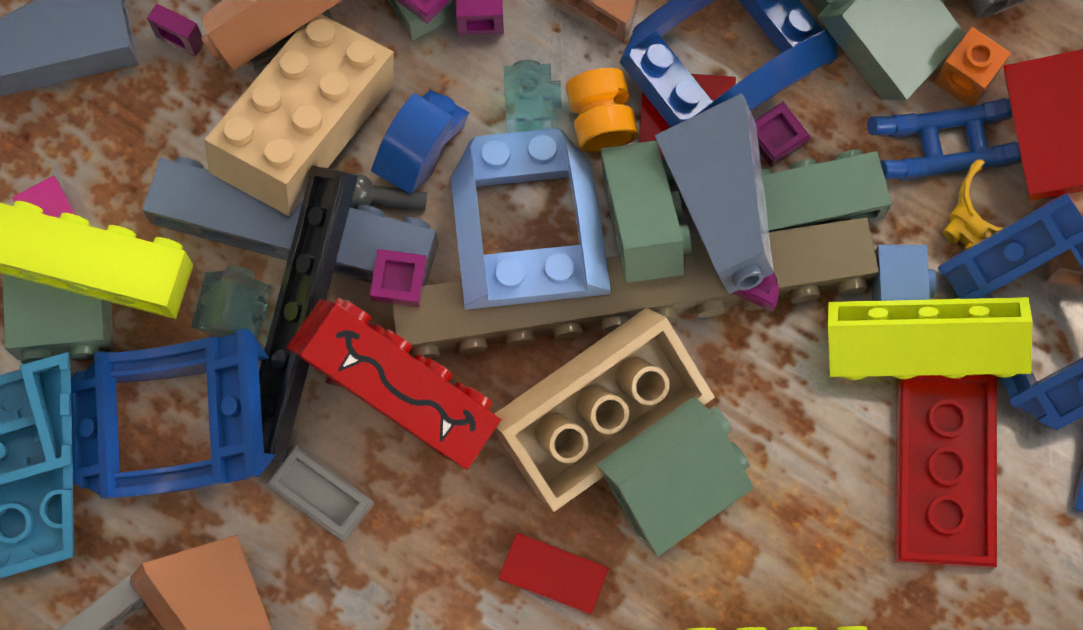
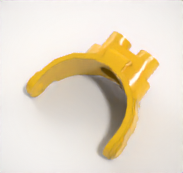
[942,159,1004,250]

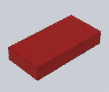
[498,532,609,616]

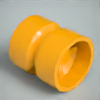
[566,68,638,153]

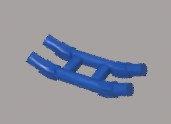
[867,98,1022,181]

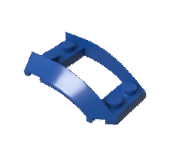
[620,0,838,127]
[938,193,1083,430]
[71,328,276,499]

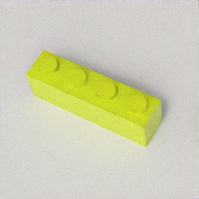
[0,201,193,319]
[828,297,1033,380]

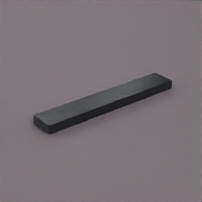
[259,165,358,462]

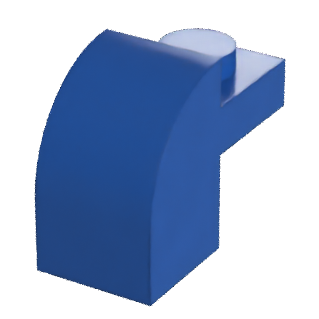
[371,89,470,195]

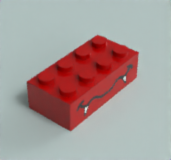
[286,298,502,470]

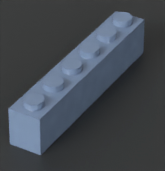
[142,157,438,286]

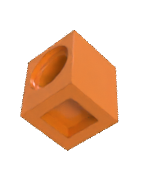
[934,27,1011,106]

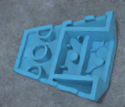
[0,352,75,578]

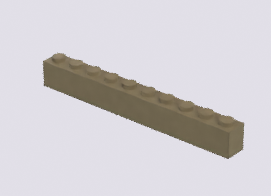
[392,217,879,360]

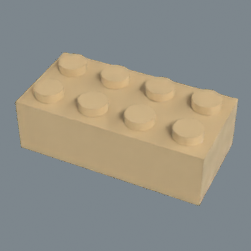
[204,14,394,216]
[494,308,715,512]

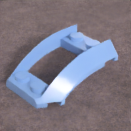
[451,128,611,310]

